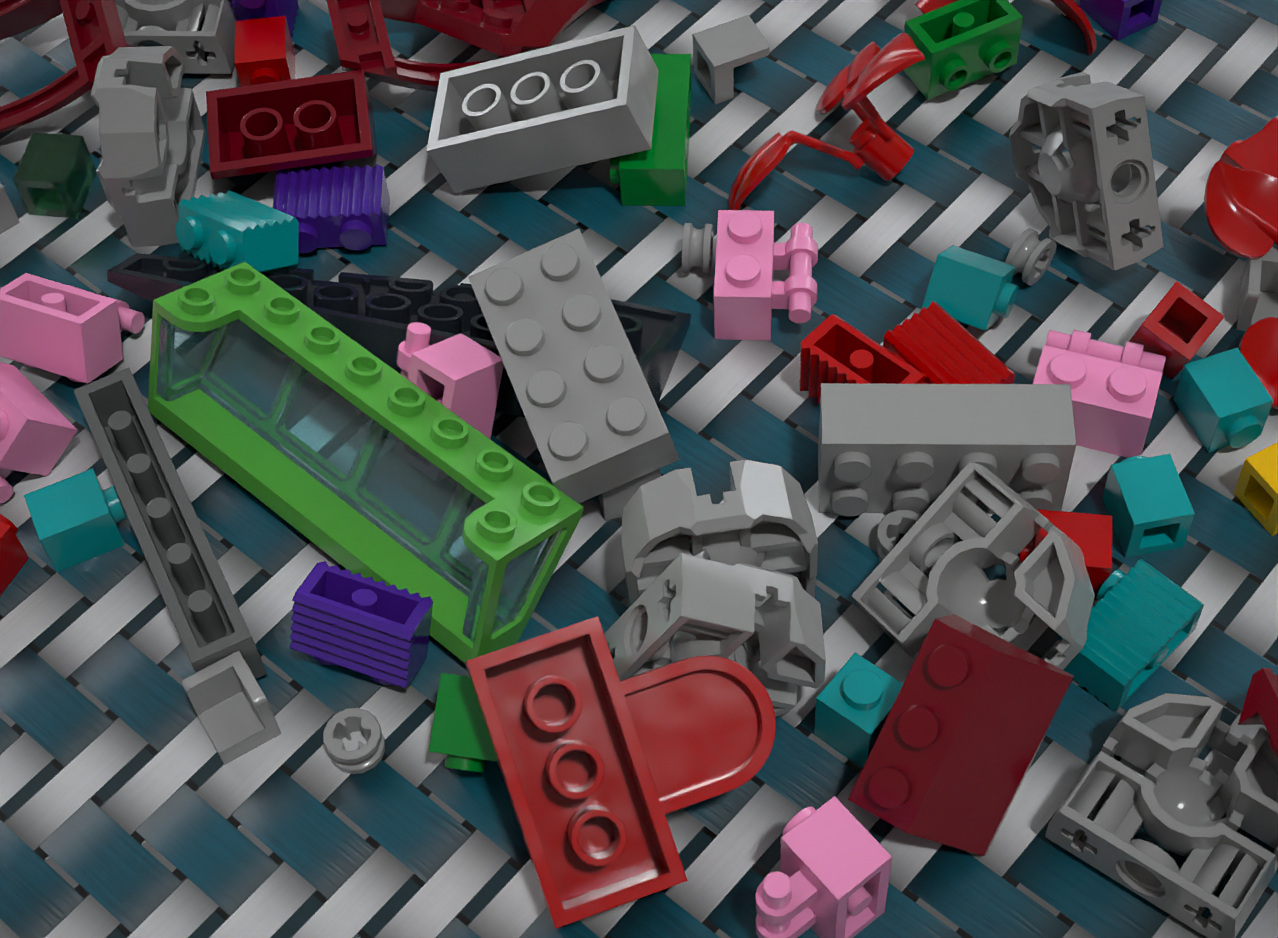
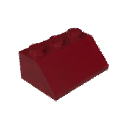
[206,69,378,179]
[848,614,1075,856]

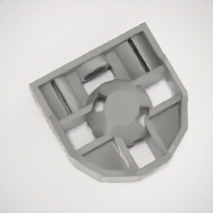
[115,0,236,74]
[90,46,206,247]
[1010,72,1164,271]
[621,460,818,609]
[851,461,1095,670]
[604,553,826,717]
[1045,693,1278,938]

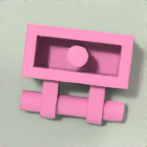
[714,210,818,341]
[0,273,145,384]
[396,322,504,481]
[1033,329,1166,458]
[0,362,77,504]
[756,796,892,938]

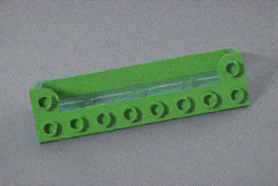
[148,262,584,663]

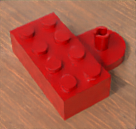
[465,616,776,929]

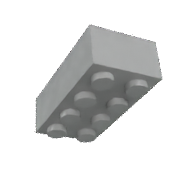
[426,25,659,193]
[468,229,680,503]
[818,383,1076,516]

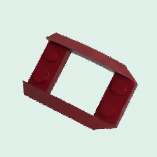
[0,0,133,133]
[326,0,534,92]
[415,0,605,56]

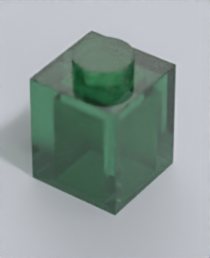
[13,132,97,219]

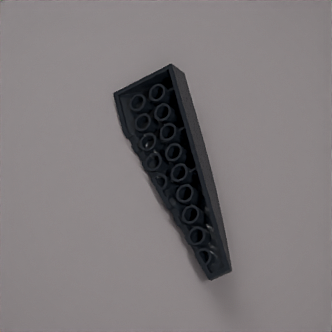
[107,253,691,418]

